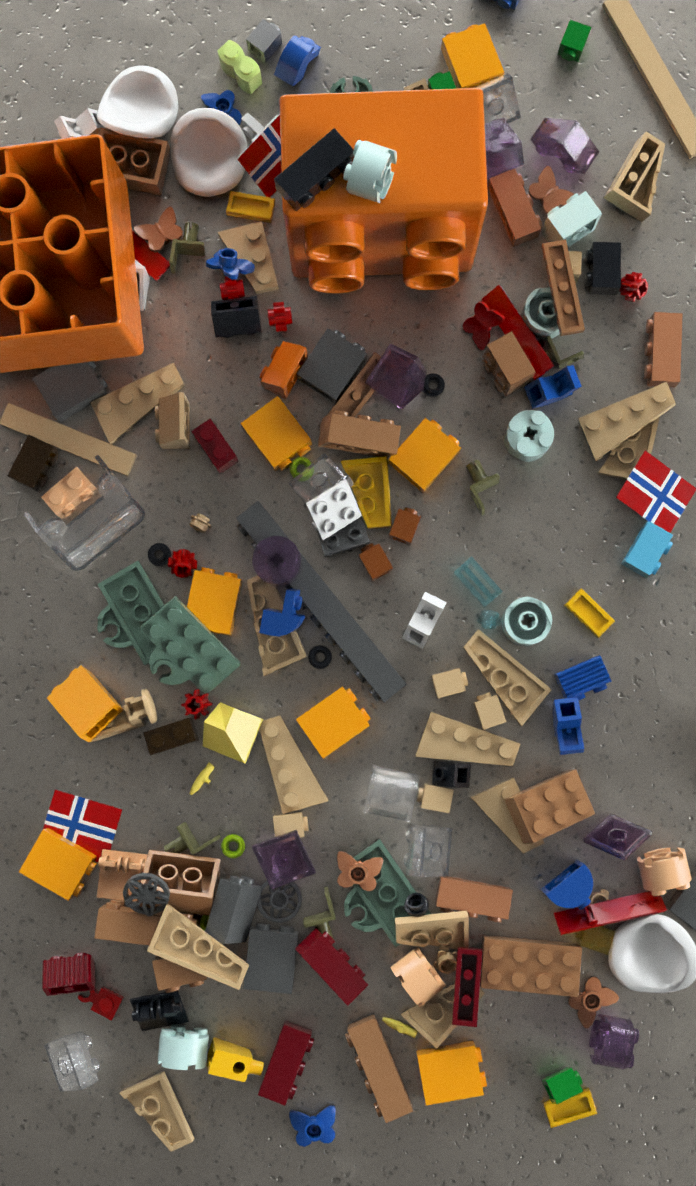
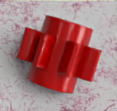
[619,272,648,302]
[219,276,245,300]
[267,302,293,332]
[168,549,198,578]
[181,689,213,720]

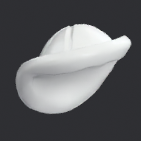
[97,66,178,138]
[170,108,248,197]
[608,914,696,993]

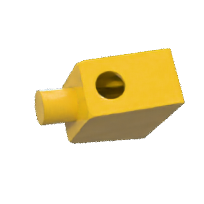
[207,1037,264,1082]

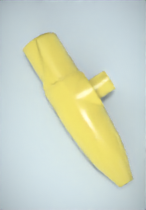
[189,762,215,795]
[382,1017,418,1038]

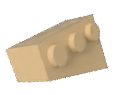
[604,132,665,222]

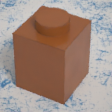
[388,507,421,546]
[359,543,393,582]

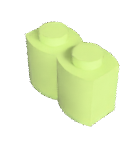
[217,40,262,94]

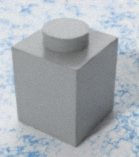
[246,19,282,63]

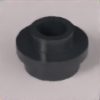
[421,373,445,397]
[148,543,171,567]
[308,645,332,669]
[404,893,429,916]

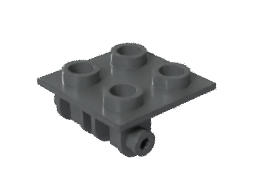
[317,506,370,557]

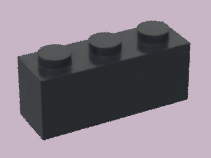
[274,128,355,211]

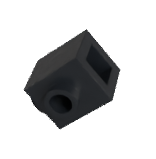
[432,761,471,788]

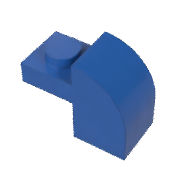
[274,35,321,86]
[524,365,582,409]
[259,588,305,636]
[552,697,585,755]

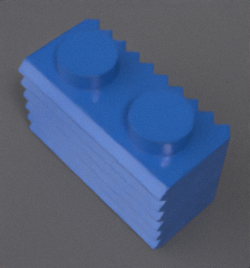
[554,655,612,701]

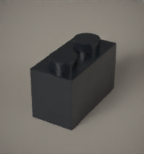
[585,242,621,295]
[211,296,262,338]

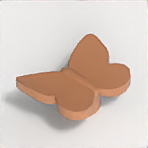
[528,166,574,214]
[134,206,183,252]
[337,851,383,891]
[568,977,619,1028]

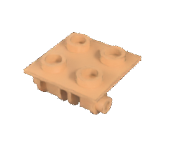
[96,849,148,901]

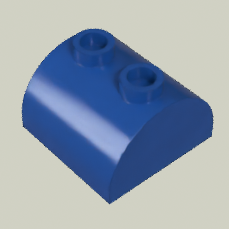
[540,859,593,910]

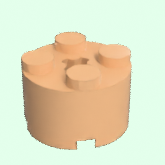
[637,847,692,896]
[390,947,446,1007]

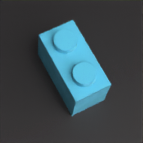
[621,521,673,578]

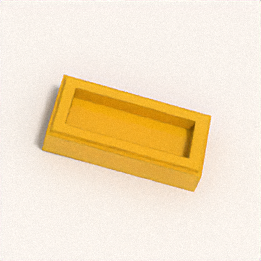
[226,191,275,223]
[564,588,615,638]
[543,1088,597,1128]

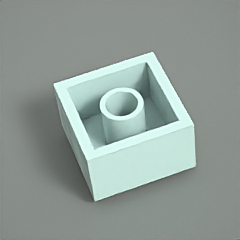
[541,191,602,247]

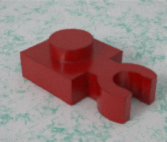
[77,986,124,1021]

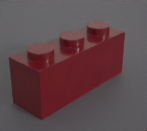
[295,928,368,1006]
[452,946,483,1027]
[258,1020,315,1106]

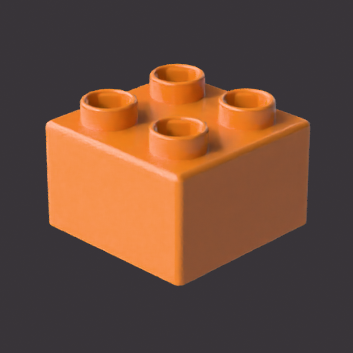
[279,88,488,294]
[0,134,144,373]

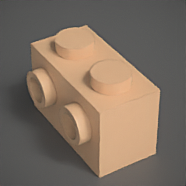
[41,467,97,519]

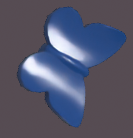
[201,90,242,125]
[206,248,255,280]
[289,1105,336,1147]

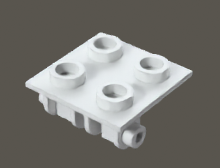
[306,479,362,540]

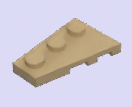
[119,1071,195,1151]

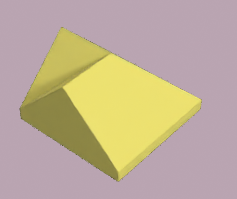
[203,702,263,764]

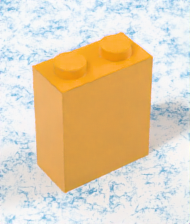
[441,23,504,90]
[240,396,312,472]
[388,418,461,493]
[187,567,243,636]
[47,665,124,742]
[296,686,371,758]
[19,828,97,901]
[416,1040,487,1106]

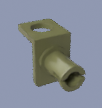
[169,222,206,274]
[544,336,584,369]
[466,460,500,516]
[164,822,221,855]
[303,887,336,940]

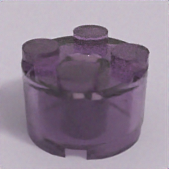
[252,536,302,587]
[589,1014,639,1070]

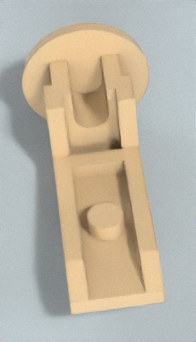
[90,689,157,743]

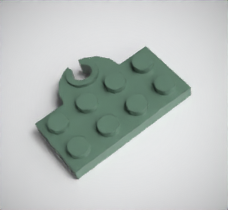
[97,561,165,666]
[140,596,241,694]
[344,839,431,948]

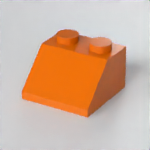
[259,341,308,400]

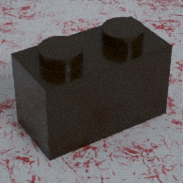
[7,434,58,492]
[143,718,199,755]

